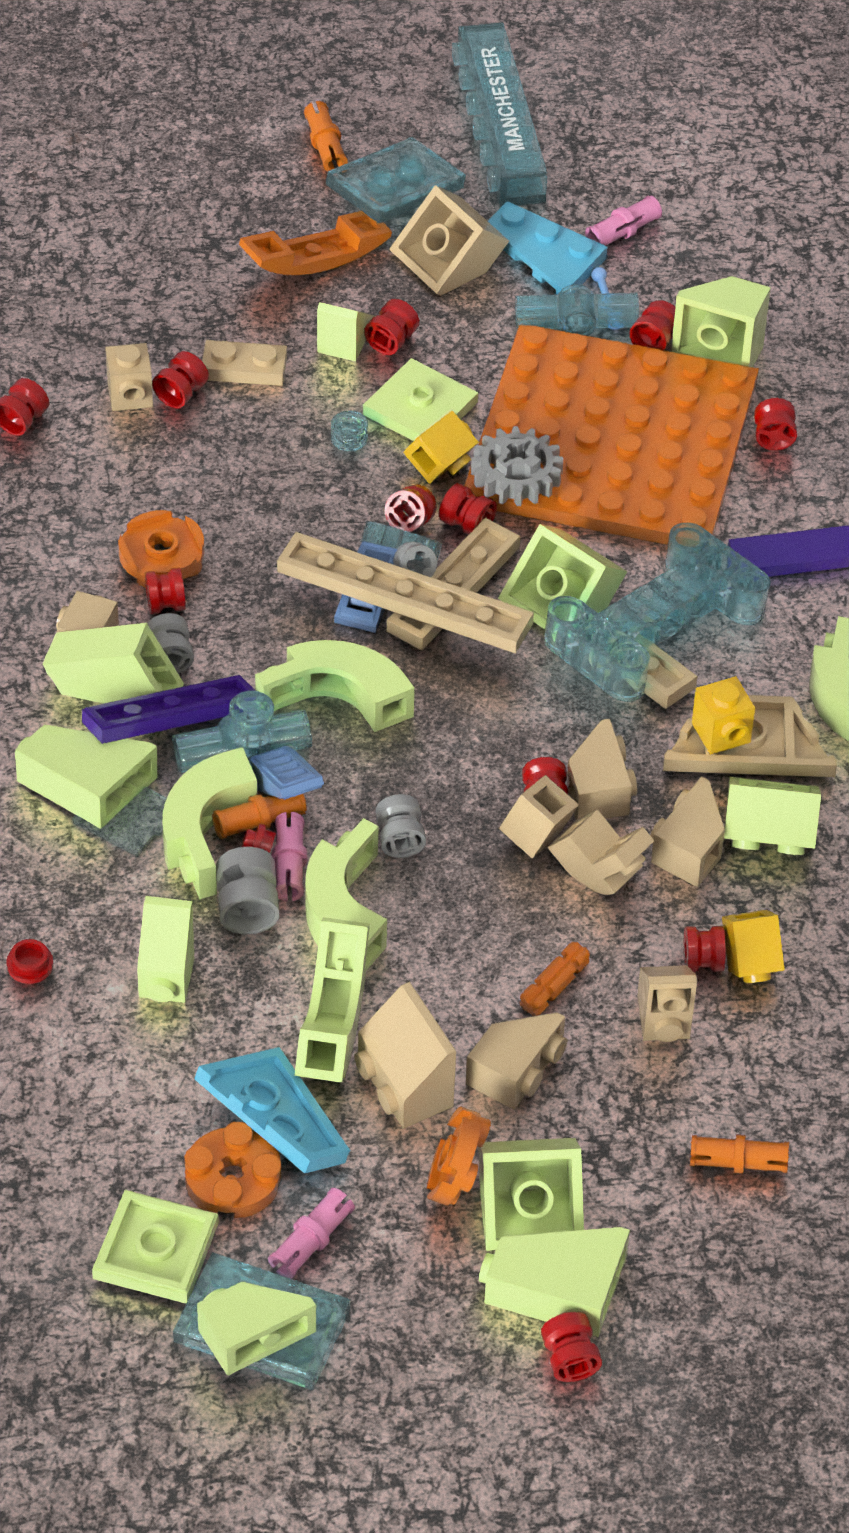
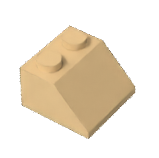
[389,185,509,296]
[354,982,456,1129]

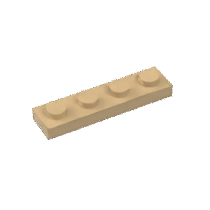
[386,518,520,650]

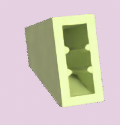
[42,623,184,704]
[15,724,158,829]
[479,1227,630,1337]

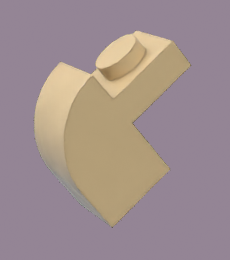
[547,809,654,895]

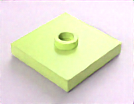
[363,358,478,441]
[92,1190,219,1304]

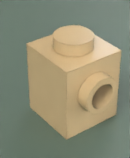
[105,343,153,411]
[56,591,119,632]
[499,775,579,858]

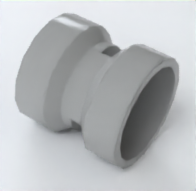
[147,613,194,674]
[375,794,426,858]

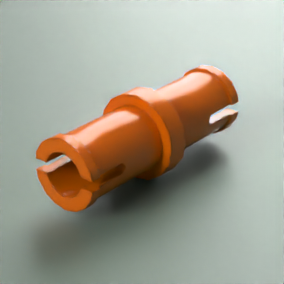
[304,101,348,173]
[212,794,307,839]
[690,1134,789,1174]

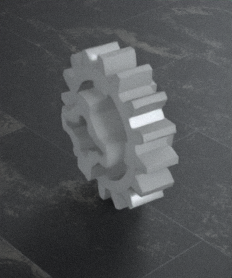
[471,426,563,506]

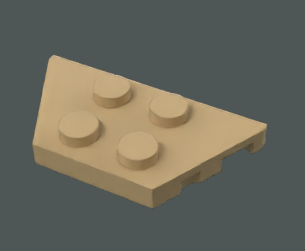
[663,695,837,777]

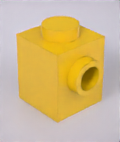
[403,410,479,484]
[692,676,755,755]
[722,910,785,983]

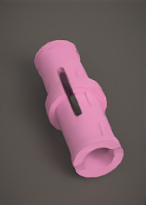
[585,196,662,246]
[272,812,307,901]
[268,1188,355,1279]

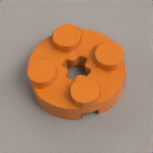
[118,510,205,588]
[427,1106,491,1206]
[184,1122,281,1218]

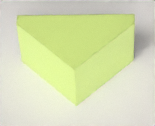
[317,302,375,361]

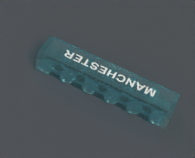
[452,22,547,207]

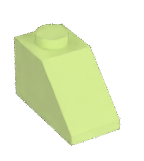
[137,896,195,1003]
[197,1282,316,1376]

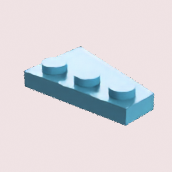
[488,201,608,303]
[194,1047,350,1174]

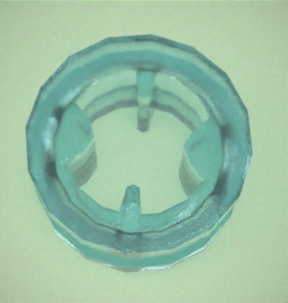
[331,410,368,451]

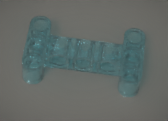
[544,523,771,702]

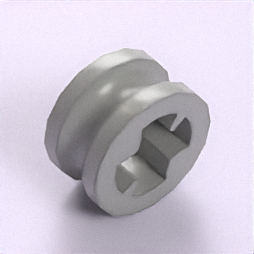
[393,541,437,577]

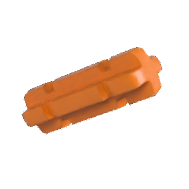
[520,942,590,1016]

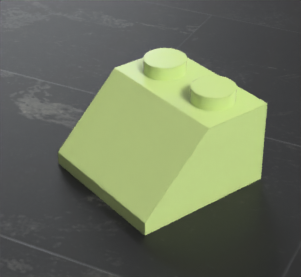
[671,276,771,367]
[498,524,627,642]
[724,776,821,855]
[478,1138,584,1251]

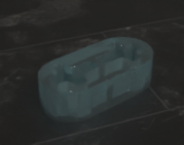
[360,521,443,562]

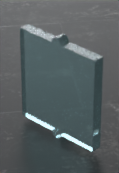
[72,786,167,857]

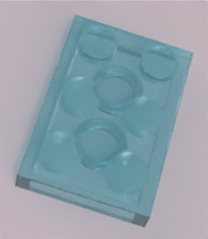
[326,137,466,224]
[173,1252,351,1390]

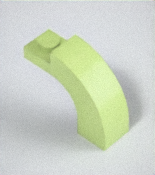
[809,616,849,741]
[255,640,414,732]
[162,747,257,899]
[305,818,387,971]
[294,917,370,1082]

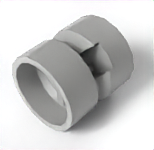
[216,847,279,935]

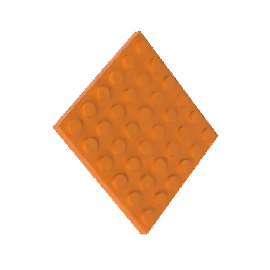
[465,323,759,553]

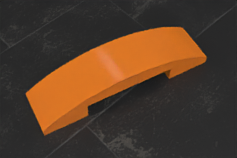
[239,209,392,275]

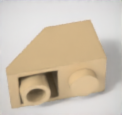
[566,719,637,820]
[650,776,725,887]
[637,965,697,1042]
[465,1012,568,1110]

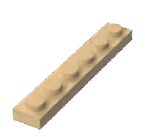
[277,532,534,654]

